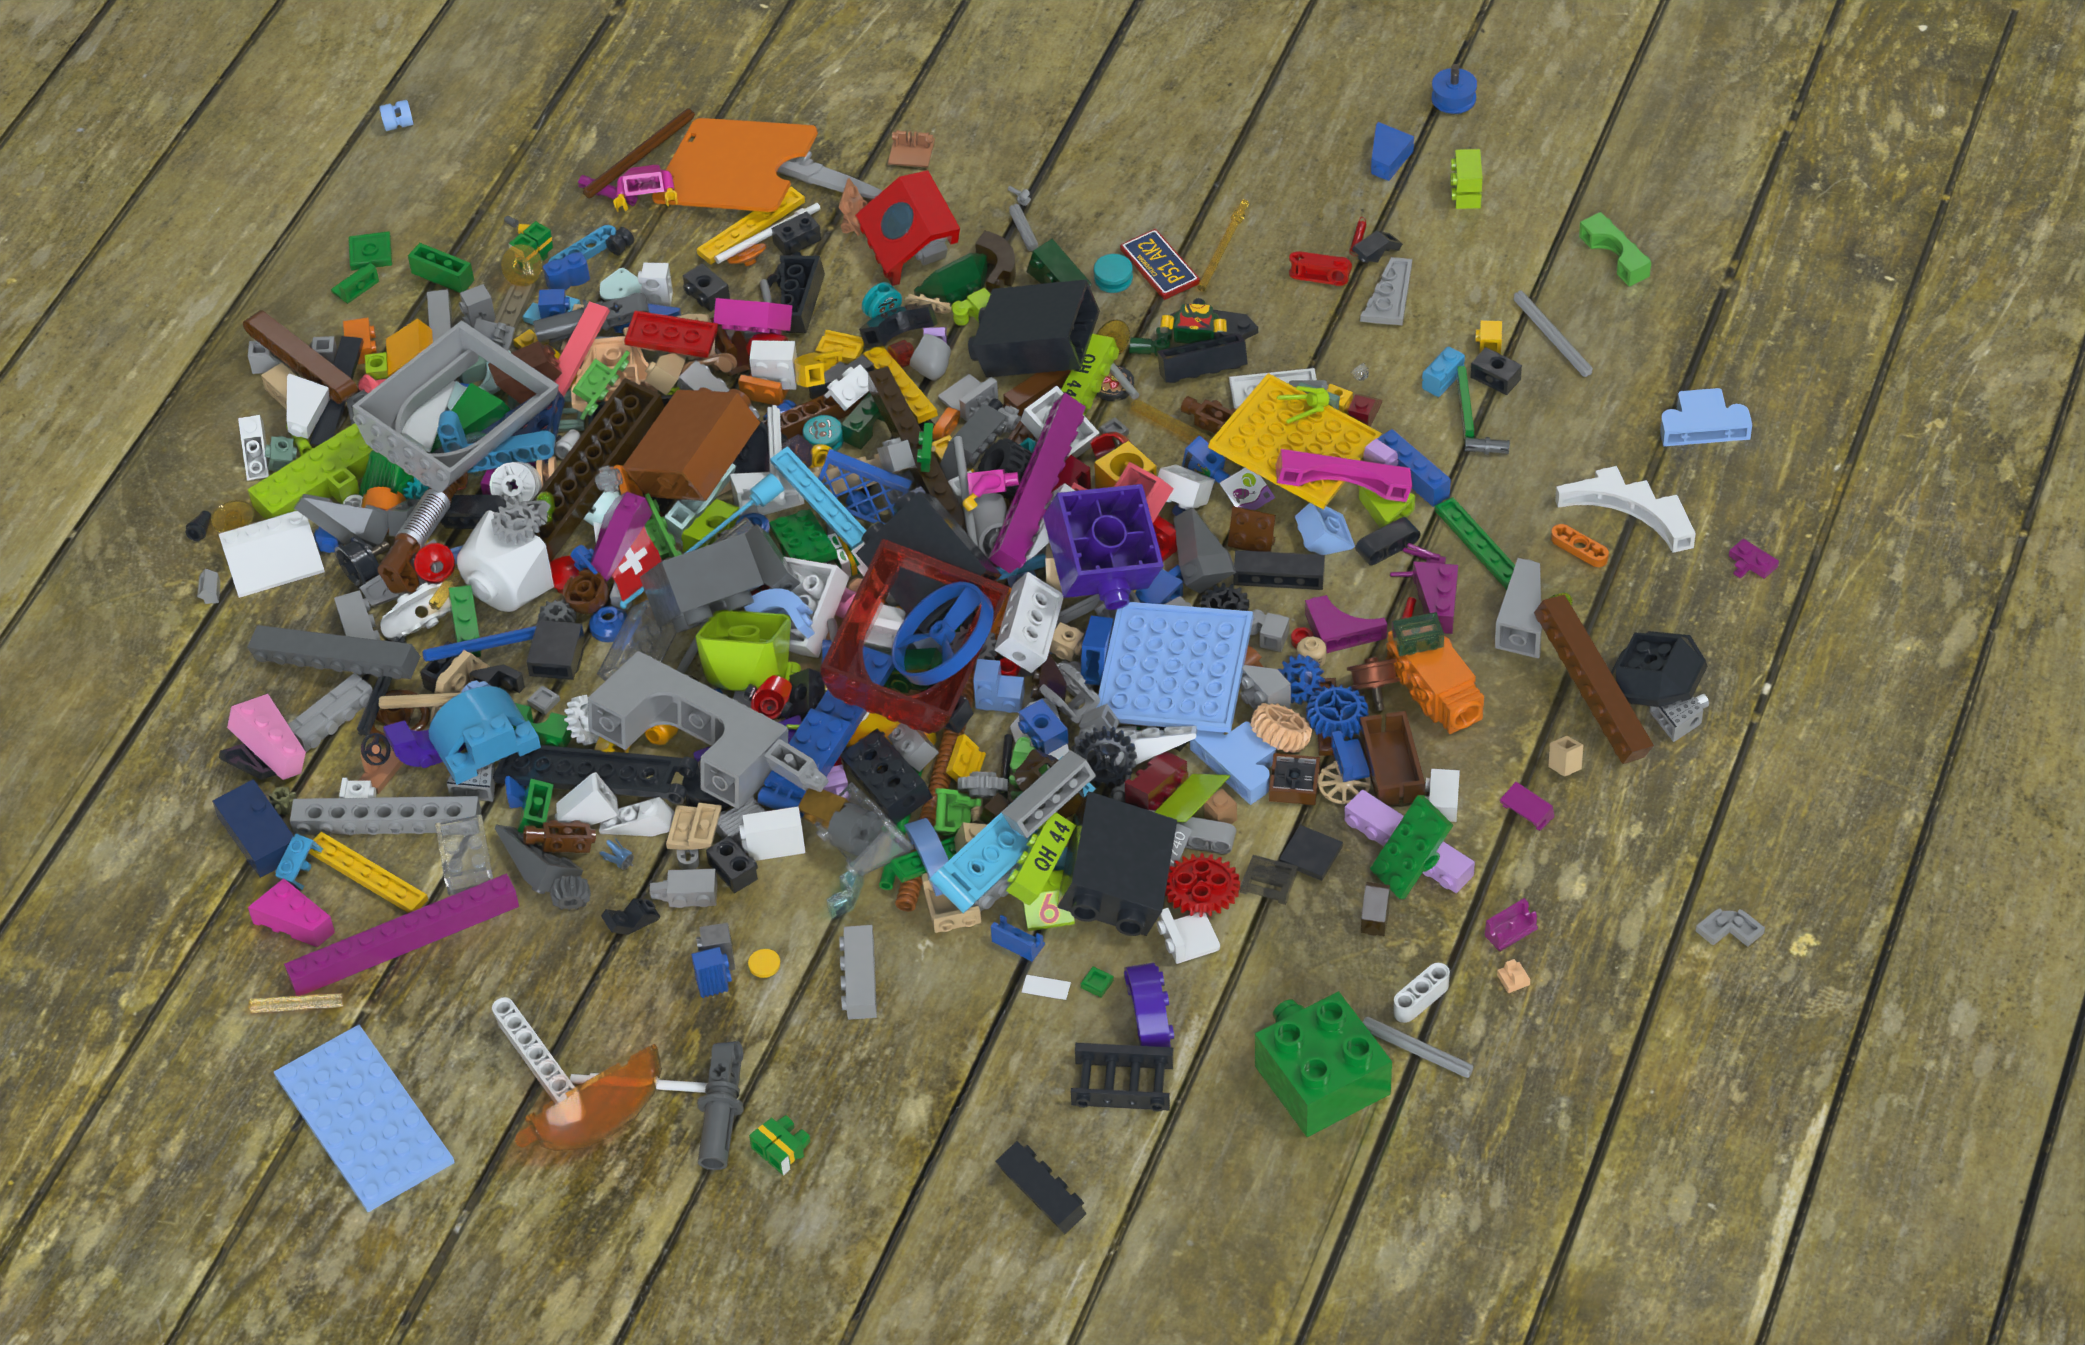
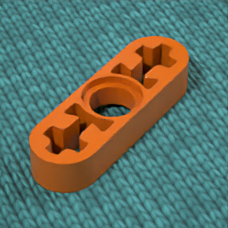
[1551,524,1609,567]

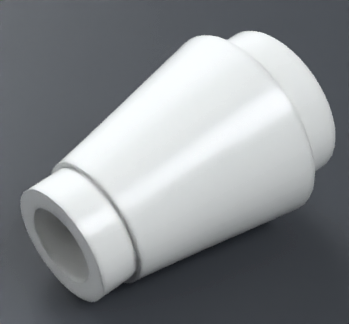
[555,429,580,459]

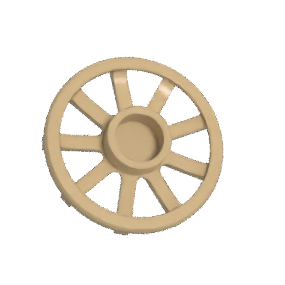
[905,294,952,314]
[1318,761,1371,804]

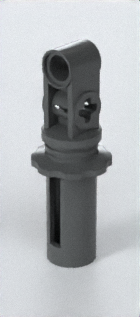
[533,293,650,345]
[697,1041,744,1170]

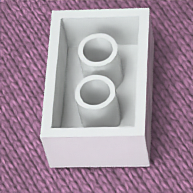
[1021,386,1100,461]

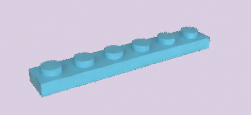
[770,446,866,550]

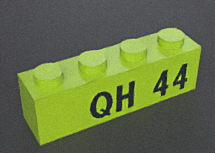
[1061,334,1119,416]
[1006,812,1076,906]

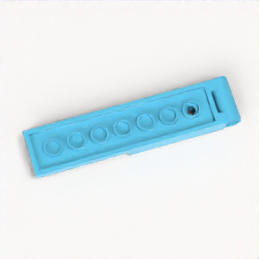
[929,756,1096,914]

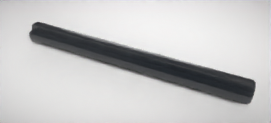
[357,636,407,736]

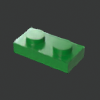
[917,423,933,472]

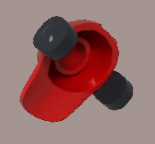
[744,675,794,720]

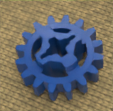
[1278,654,1325,705]

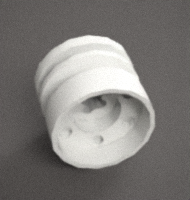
[490,462,542,505]

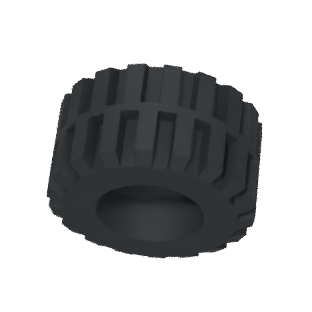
[978,438,1032,499]

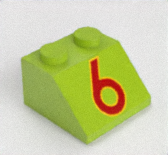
[1022,870,1075,931]

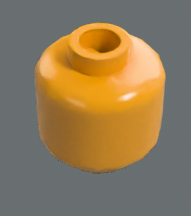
[645,725,678,745]

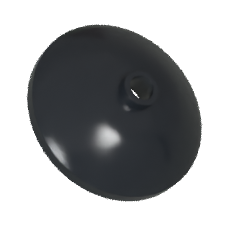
[733,420,770,474]

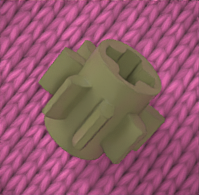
[269,787,297,815]

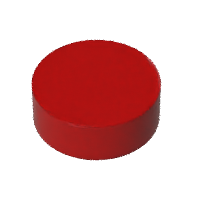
[1291,627,1314,649]

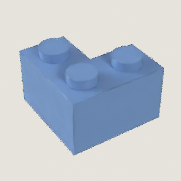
[973,659,1025,713]

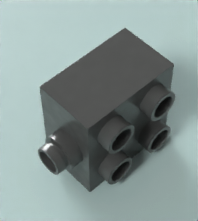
[640,533,764,633]

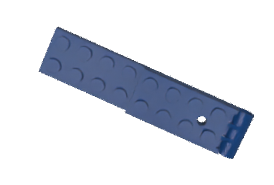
[758,644,895,819]

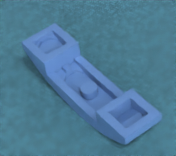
[904,818,949,896]

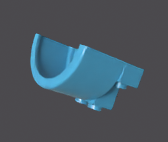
[429,686,541,785]

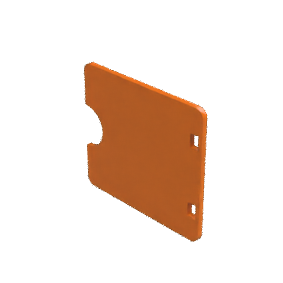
[652,118,818,212]

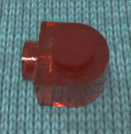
[888,340,914,368]

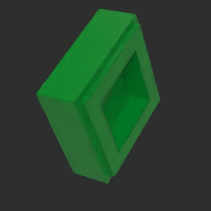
[1081,966,1114,998]

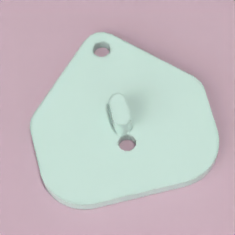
[600,268,642,301]

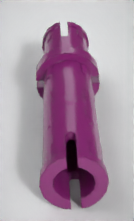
[578,175,638,206]

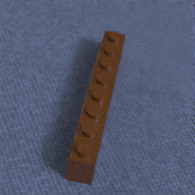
[1534,594,1654,764]

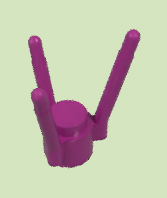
[1390,543,1446,577]

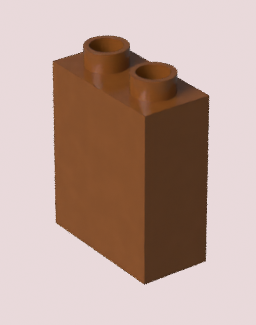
[623,387,760,501]

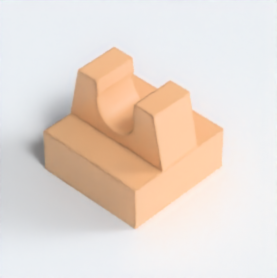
[1497,959,1530,993]

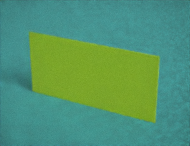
[1155,774,1231,822]

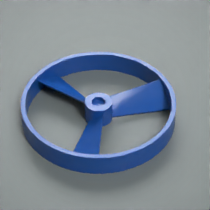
[892,582,994,685]

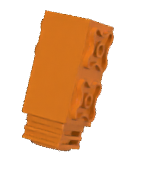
[1386,615,1484,734]

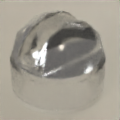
[1350,363,1369,381]

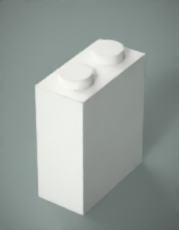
[739,806,805,861]

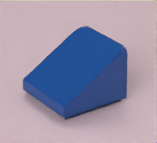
[505,776,526,809]

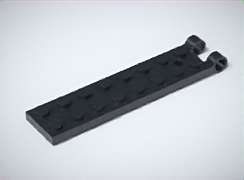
[493,745,698,804]

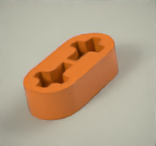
[933,407,960,441]

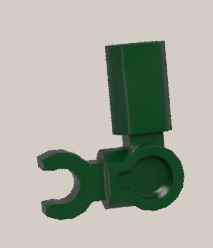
[1129,327,1172,357]

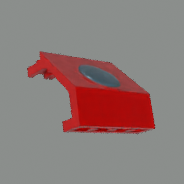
[855,170,960,286]

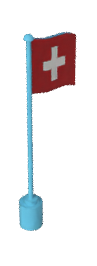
[611,473,784,609]

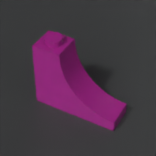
[1305,595,1387,654]

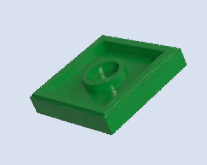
[349,231,392,271]

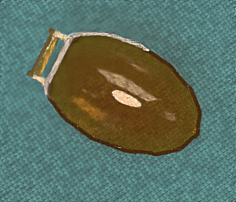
[515,1044,662,1151]

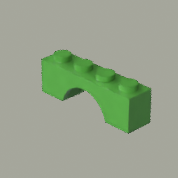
[1579,212,1651,287]

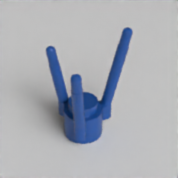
[571,545,598,575]

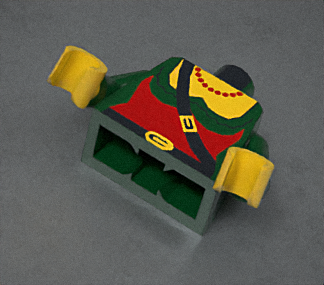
[1160,298,1227,344]

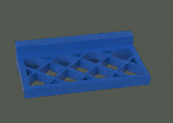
[818,449,912,524]

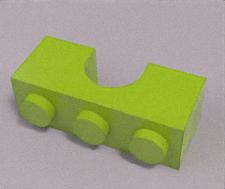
[681,499,739,552]

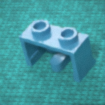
[275,834,323,890]

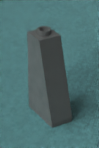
[745,524,801,591]

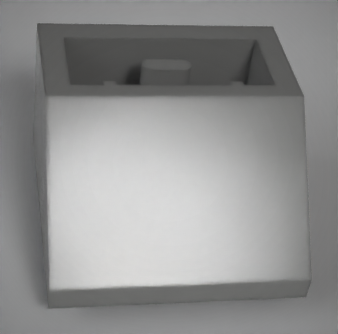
[1240,665,1291,711]

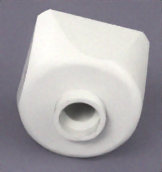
[457,510,554,612]

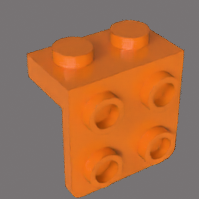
[738,374,789,406]

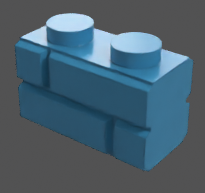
[1422,347,1465,397]

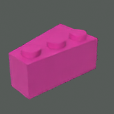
[248,878,335,947]

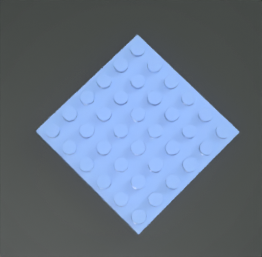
[1096,602,1254,733]

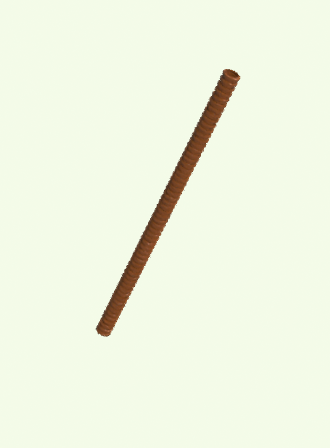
[895,583,1004,912]

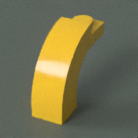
[794,350,842,387]

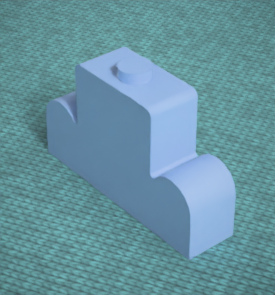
[1660,388,1752,447]
[1190,722,1276,805]

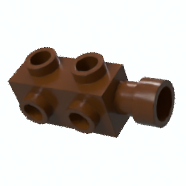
[1181,396,1237,434]
[523,820,596,853]

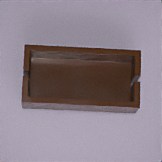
[1360,711,1425,806]

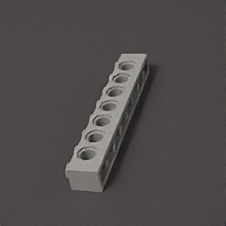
[290,796,481,836]

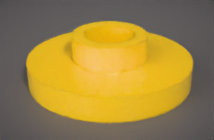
[748,949,780,978]

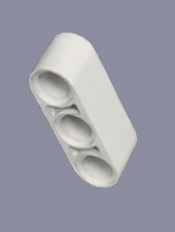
[1393,963,1450,1023]

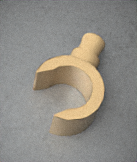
[971,797,984,824]

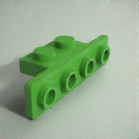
[572,350,630,420]
[645,493,682,560]

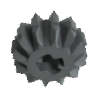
[538,598,577,623]
[550,875,591,911]

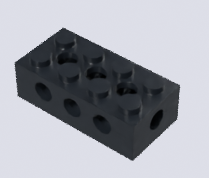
[840,728,933,825]

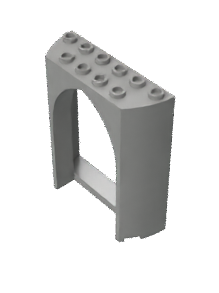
[352,320,559,493]

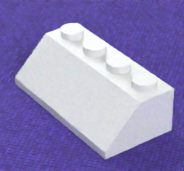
[401,381,455,452]

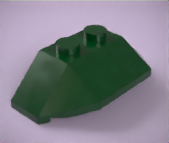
[914,253,987,310]

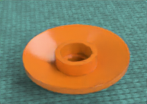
[727,243,766,266]

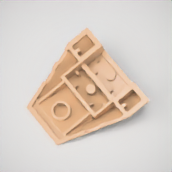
[571,336,658,413]

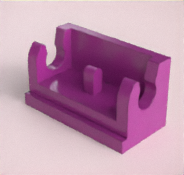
[1500,782,1555,831]
[1485,898,1538,952]

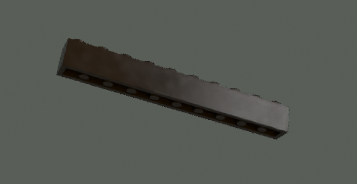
[868,366,967,533]

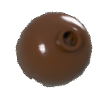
[563,569,609,615]

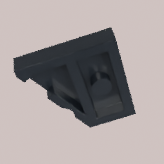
[219,743,277,780]

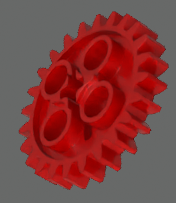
[1165,853,1240,917]

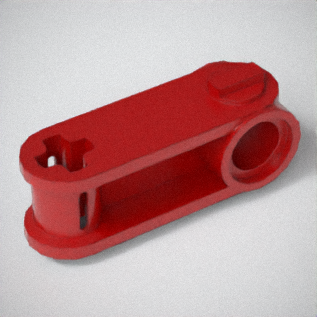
[1289,251,1352,286]

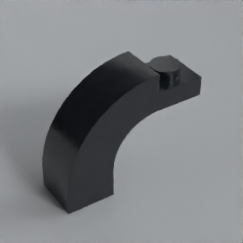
[859,303,938,348]

